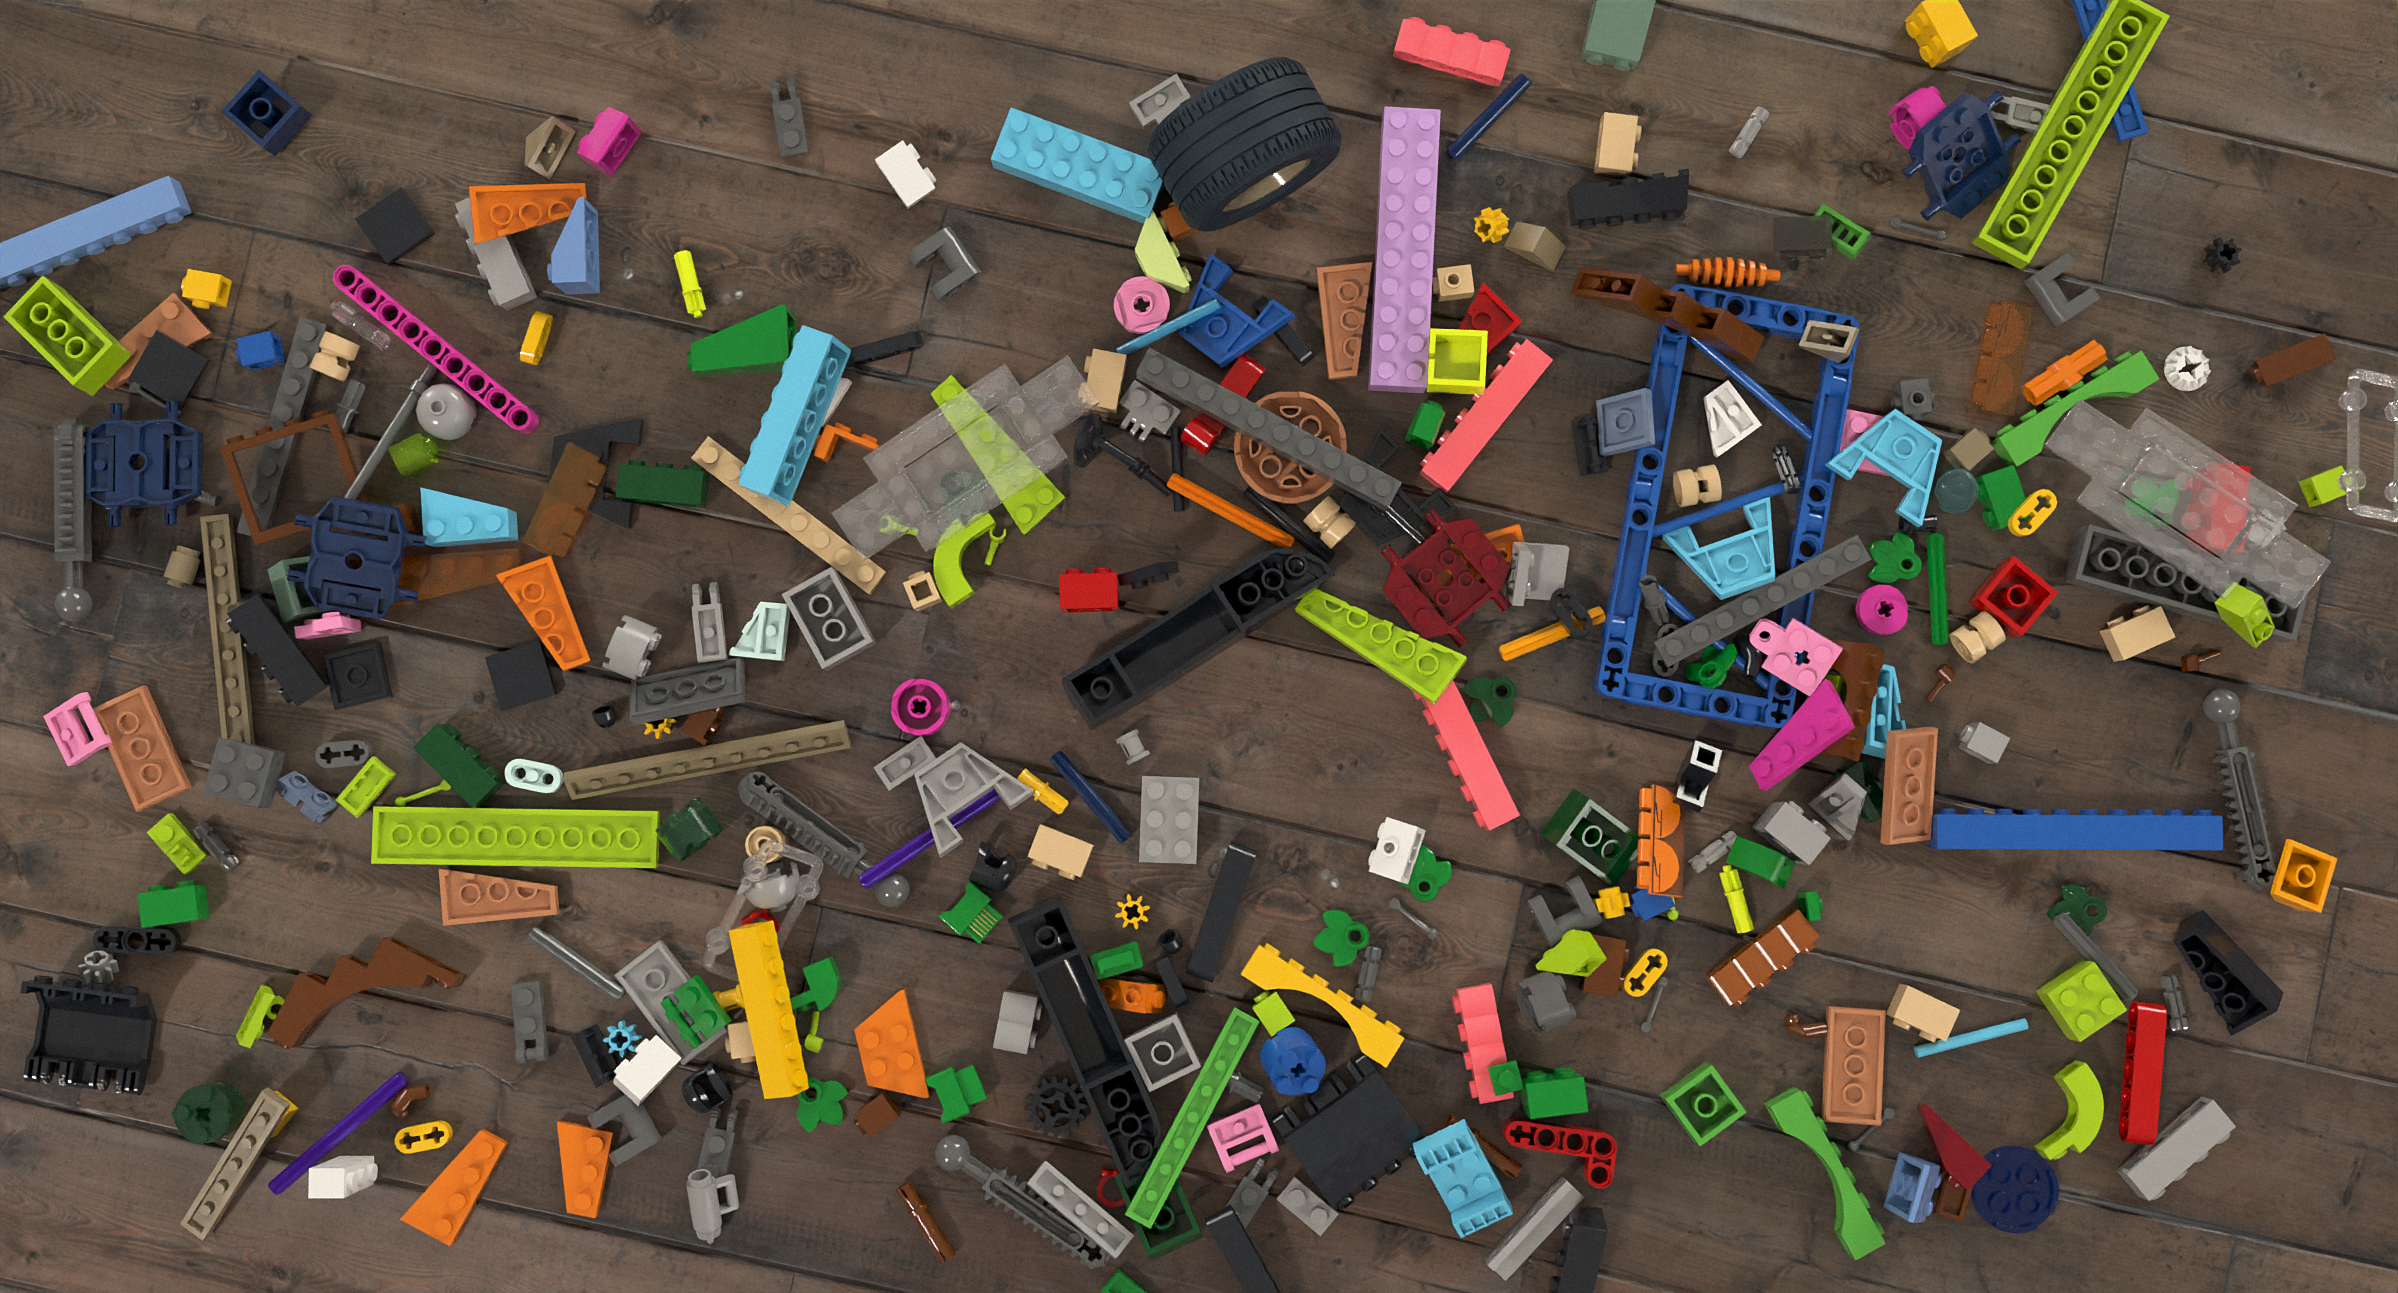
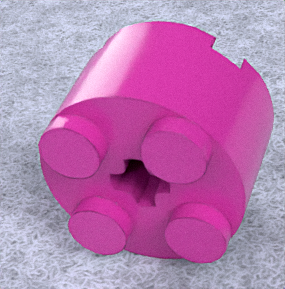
[1888,86,1947,150]
[891,678,951,736]

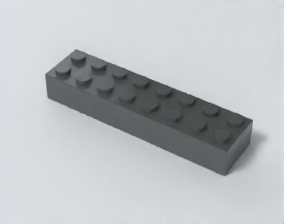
[2063,524,2310,643]

